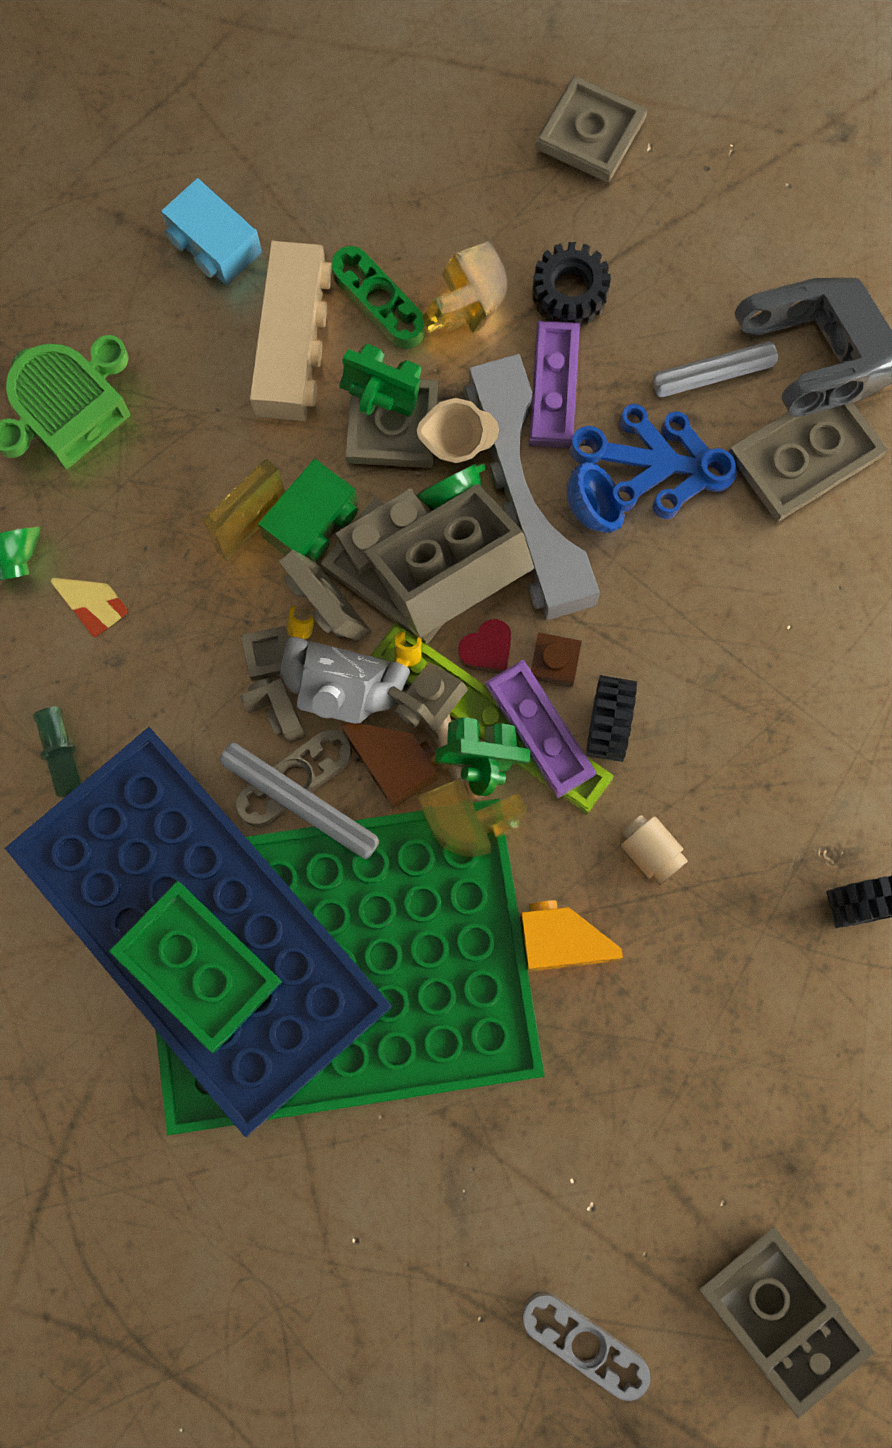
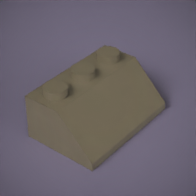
[364,484,534,638]

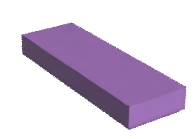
[529,321,580,448]
[485,659,597,799]

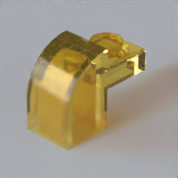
[422,241,507,333]
[418,778,527,856]

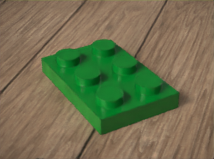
[109,881,282,1053]

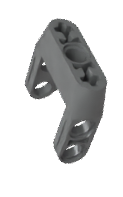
[735,277,892,417]

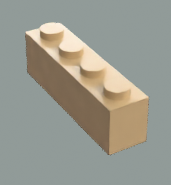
[250,241,332,422]

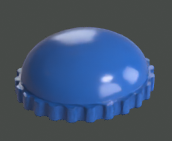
[566,462,625,533]

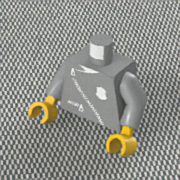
[280,605,422,723]

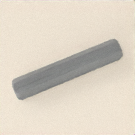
[653,342,778,397]

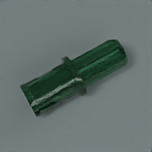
[33,707,81,798]

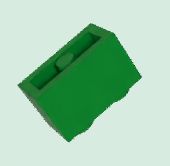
[258,458,358,562]

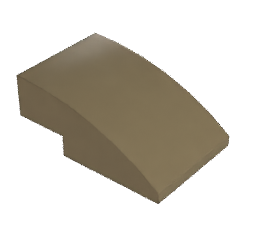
[699,1227,875,1418]

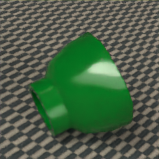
[416,463,487,511]
[0,527,41,580]

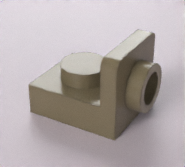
[388,662,468,732]
[240,678,306,743]

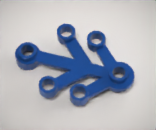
[569,404,737,519]

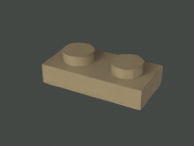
[335,488,428,574]

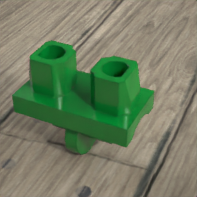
[339,343,422,417]
[435,717,530,796]

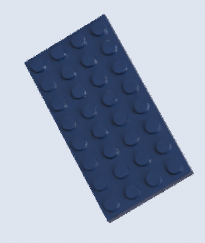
[4,727,393,1138]

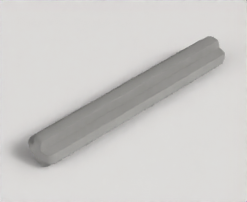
[220,743,379,859]

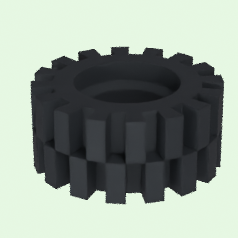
[532,242,611,327]
[586,675,637,762]
[826,876,892,928]

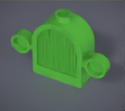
[0,335,131,470]

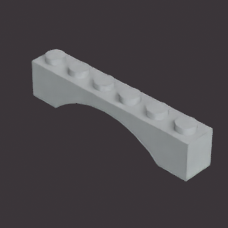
[464,354,600,621]

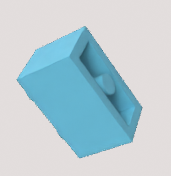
[161,178,262,286]

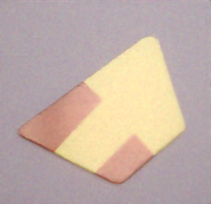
[51,578,129,637]

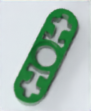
[331,246,425,349]

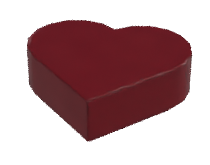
[458,619,512,673]

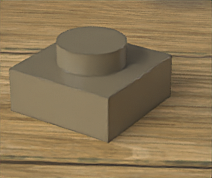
[241,626,288,682]

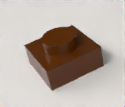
[531,632,582,687]

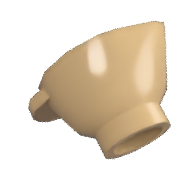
[417,398,499,463]

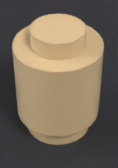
[620,815,688,885]

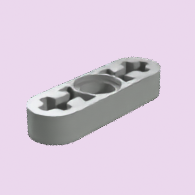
[522,1292,650,1401]

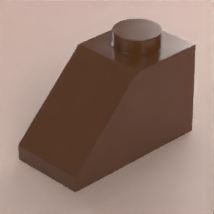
[341,722,440,809]

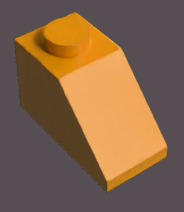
[520,901,623,972]

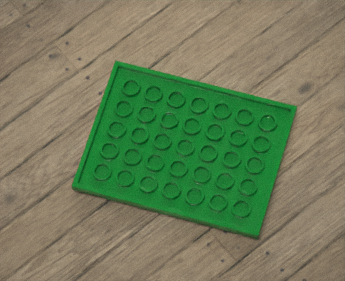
[155,798,545,1136]

